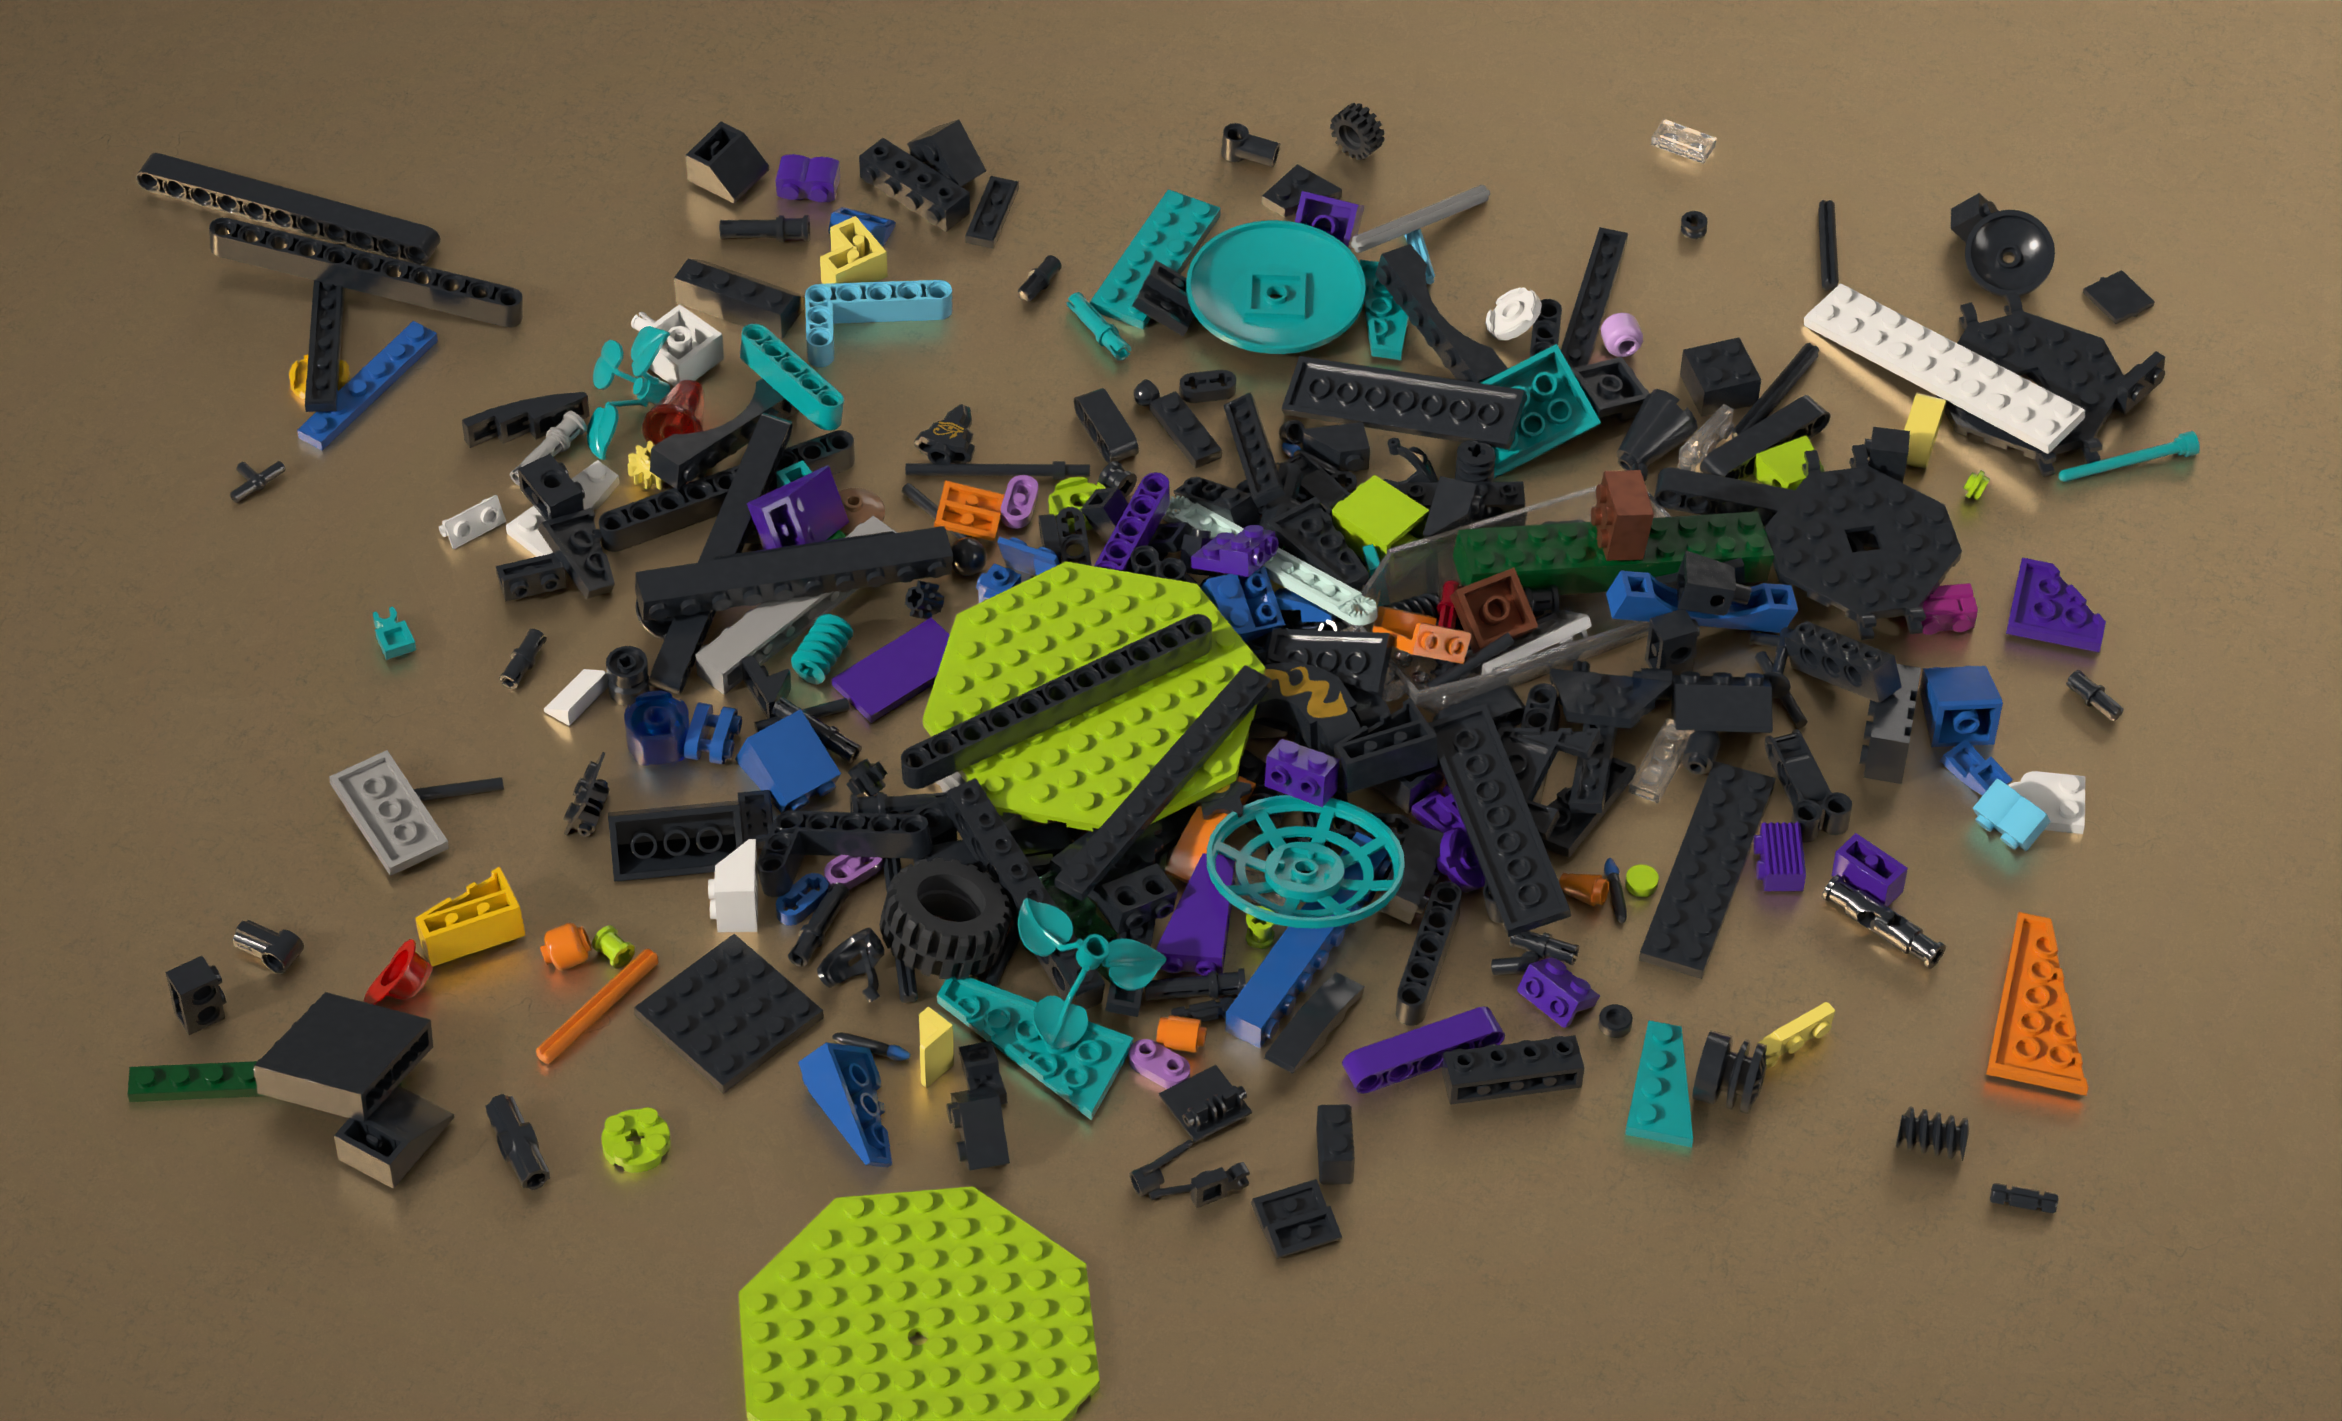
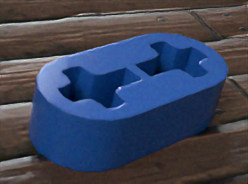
[775,873,828,926]

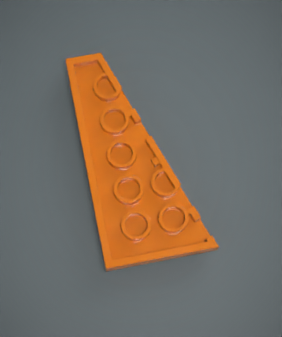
[1986,912,2088,1096]

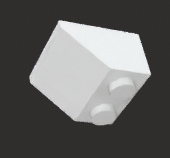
[708,839,759,932]

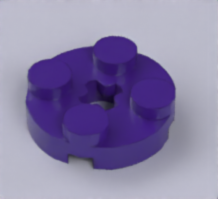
[1437,826,1485,893]

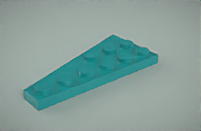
[937,977,1133,1120]

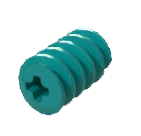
[791,614,853,685]

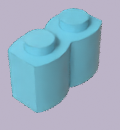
[1973,779,2051,851]

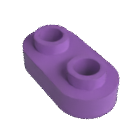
[1001,475,1039,529]
[824,854,884,890]
[1129,1039,1190,1089]

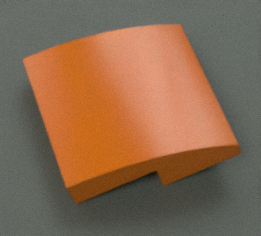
[934,480,1004,541]

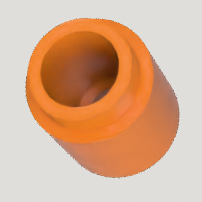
[1156,1015,1207,1053]

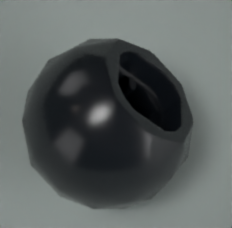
[951,537,987,576]

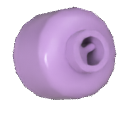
[1601,312,1643,357]

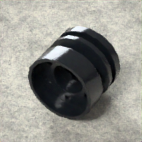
[1692,1030,1767,1114]

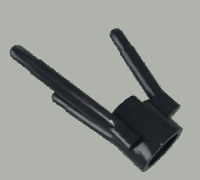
[1129,1140,1193,1201]

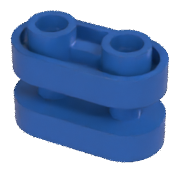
[684,702,742,765]

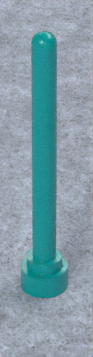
[2058,431,2200,482]

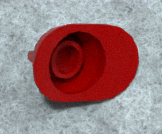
[363,939,433,1005]

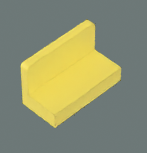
[919,1006,954,1088]

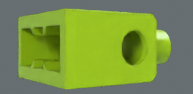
[1753,436,1825,490]

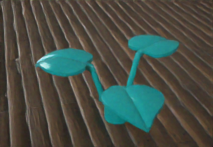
[587,326,670,460]
[1018,898,1166,1050]

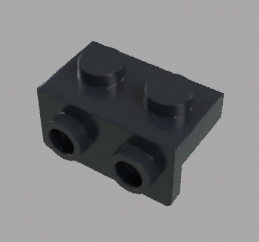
[2114,351,2165,414]
[496,553,566,602]

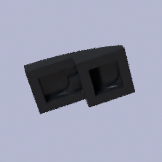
[958,1041,1008,1104]

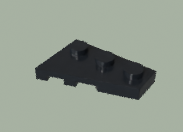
[538,507,615,599]

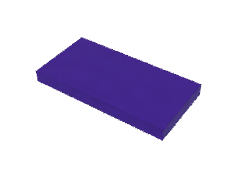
[832,617,950,723]

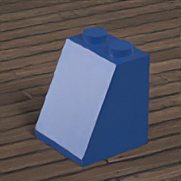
[1919,666,2003,747]
[735,709,841,813]

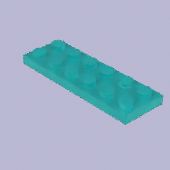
[1090,189,1221,329]

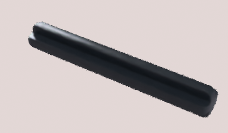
[1818,200,1839,291]

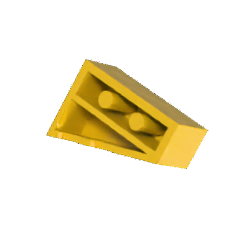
[415,866,526,967]

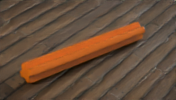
[536,948,659,1064]

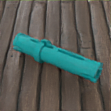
[1067,292,1132,361]

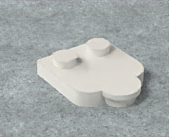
[2008,771,2085,834]

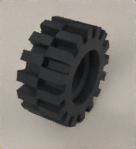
[1330,103,1385,160]

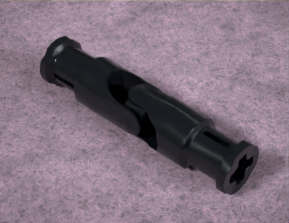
[1822,874,1946,969]

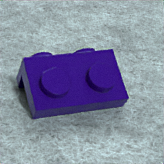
[1517,957,1600,1028]

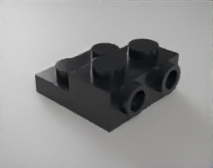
[1571,357,1650,421]

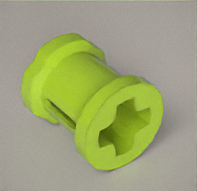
[1245,906,1275,949]
[591,925,635,969]

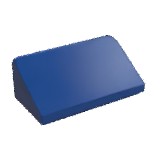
[828,207,896,247]

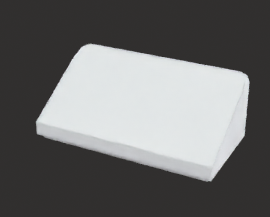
[544,669,608,726]

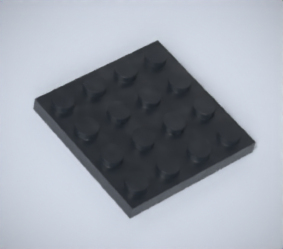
[634,934,824,1094]

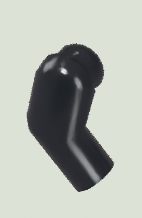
[1491,951,1539,975]

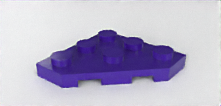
[2006,557,2106,653]

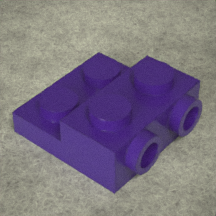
[1191,525,1278,577]

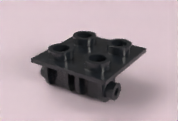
[563,752,609,837]
[1159,1065,1252,1142]

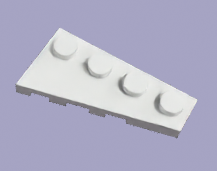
[506,460,620,557]

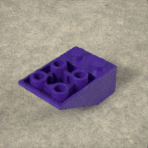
[747,465,849,549]

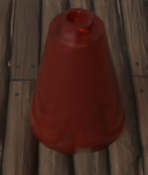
[642,380,705,445]

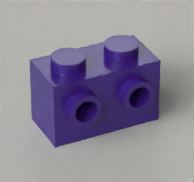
[1265,739,1340,808]
[1831,833,1908,907]

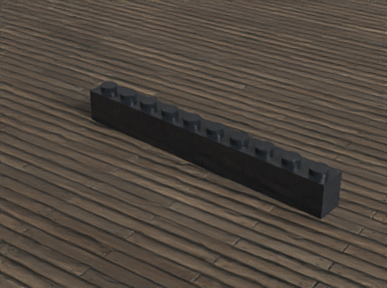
[635,526,953,621]

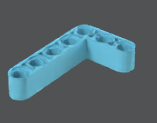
[805,280,953,367]

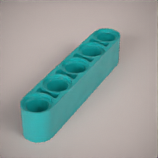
[740,324,844,431]

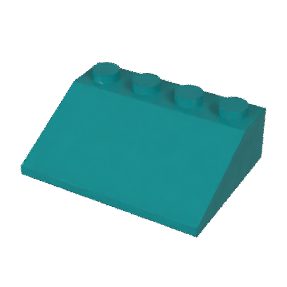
[1481,344,1601,479]

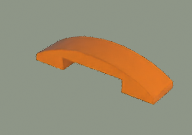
[1165,776,1256,884]

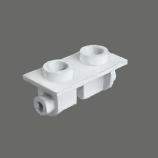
[439,495,506,549]

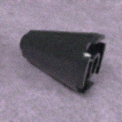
[1617,389,1698,471]

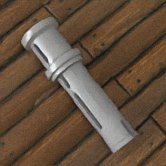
[510,411,587,486]

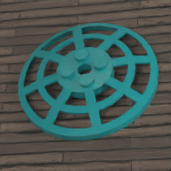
[1206,795,1405,929]

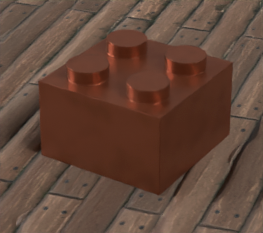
[1591,470,1654,561]
[1450,568,1538,654]

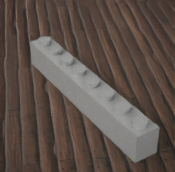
[696,516,897,695]

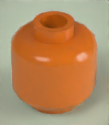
[540,923,592,971]

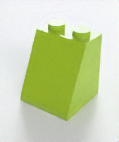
[1332,475,1432,587]

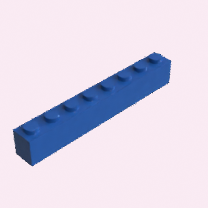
[1225,832,1393,1048]

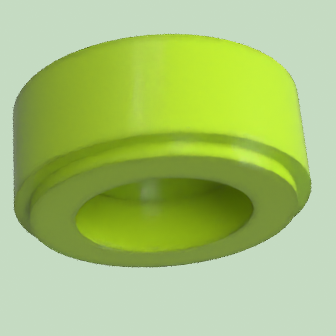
[1625,864,1659,897]

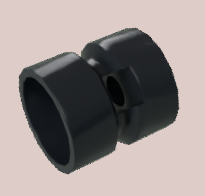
[606,646,650,706]

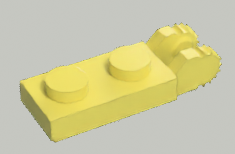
[1755,1002,1835,1069]

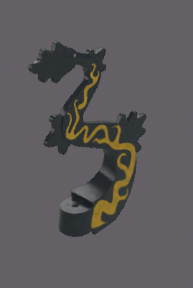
[1125,663,1361,866]

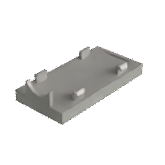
[1466,610,1592,676]
[329,750,449,876]

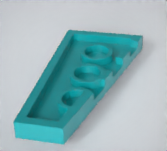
[1625,1020,1693,1147]

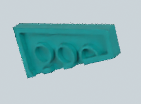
[1359,260,1409,360]

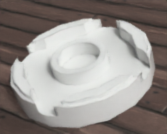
[1485,288,1542,340]

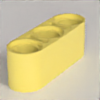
[1904,393,1947,469]

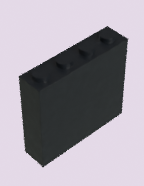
[254,992,433,1122]

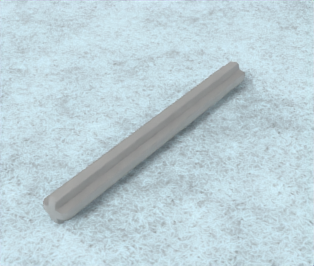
[1351,185,1490,253]

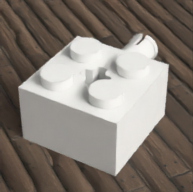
[631,304,724,391]

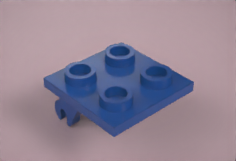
[997,537,1060,576]

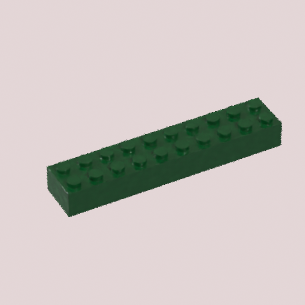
[1452,512,1774,595]

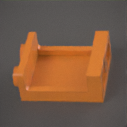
[1372,606,1471,664]

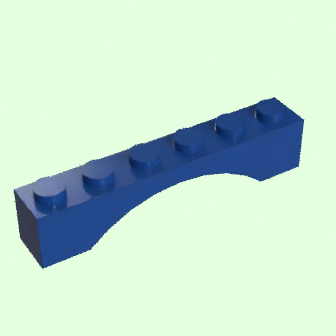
[1606,571,1798,633]

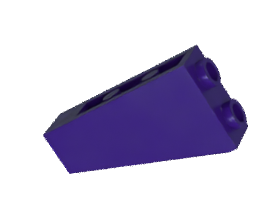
[1156,853,1236,976]

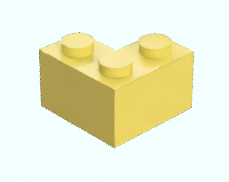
[820,216,888,284]

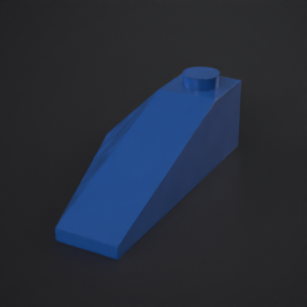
[798,1042,892,1168]

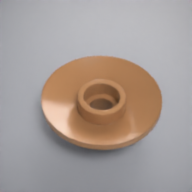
[838,488,885,536]

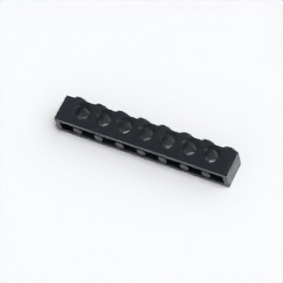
[945,778,1105,1010]

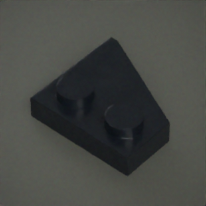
[1261,164,1342,217]

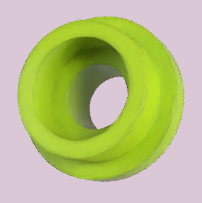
[1963,470,1990,500]

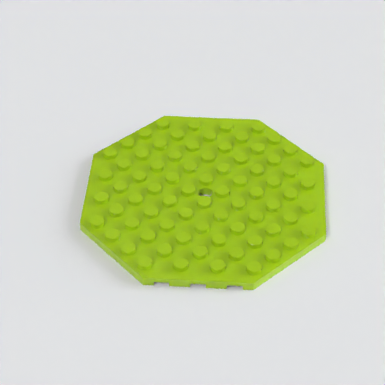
[923,561,1265,832]
[738,1186,1100,1421]

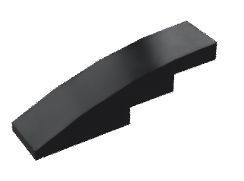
[462,392,590,448]
[1264,972,1365,1073]

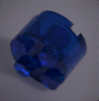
[624,691,690,766]

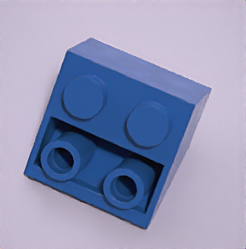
[1201,567,1285,641]

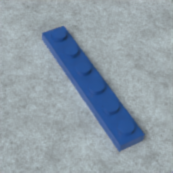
[297,321,438,451]

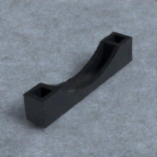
[1375,244,1508,383]
[650,378,799,489]

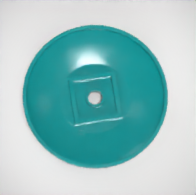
[1186,220,1366,354]

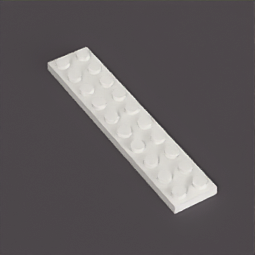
[1804,283,2085,454]

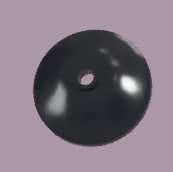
[1965,210,2055,297]

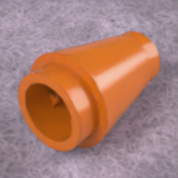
[1559,873,1609,907]

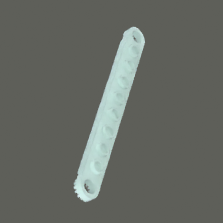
[1162,496,1378,626]

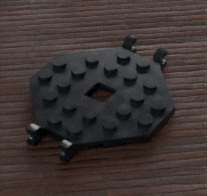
[1936,291,2125,477]
[1764,444,1962,640]

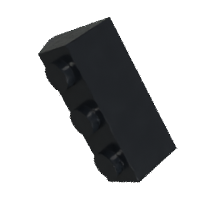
[1671,671,1773,733]

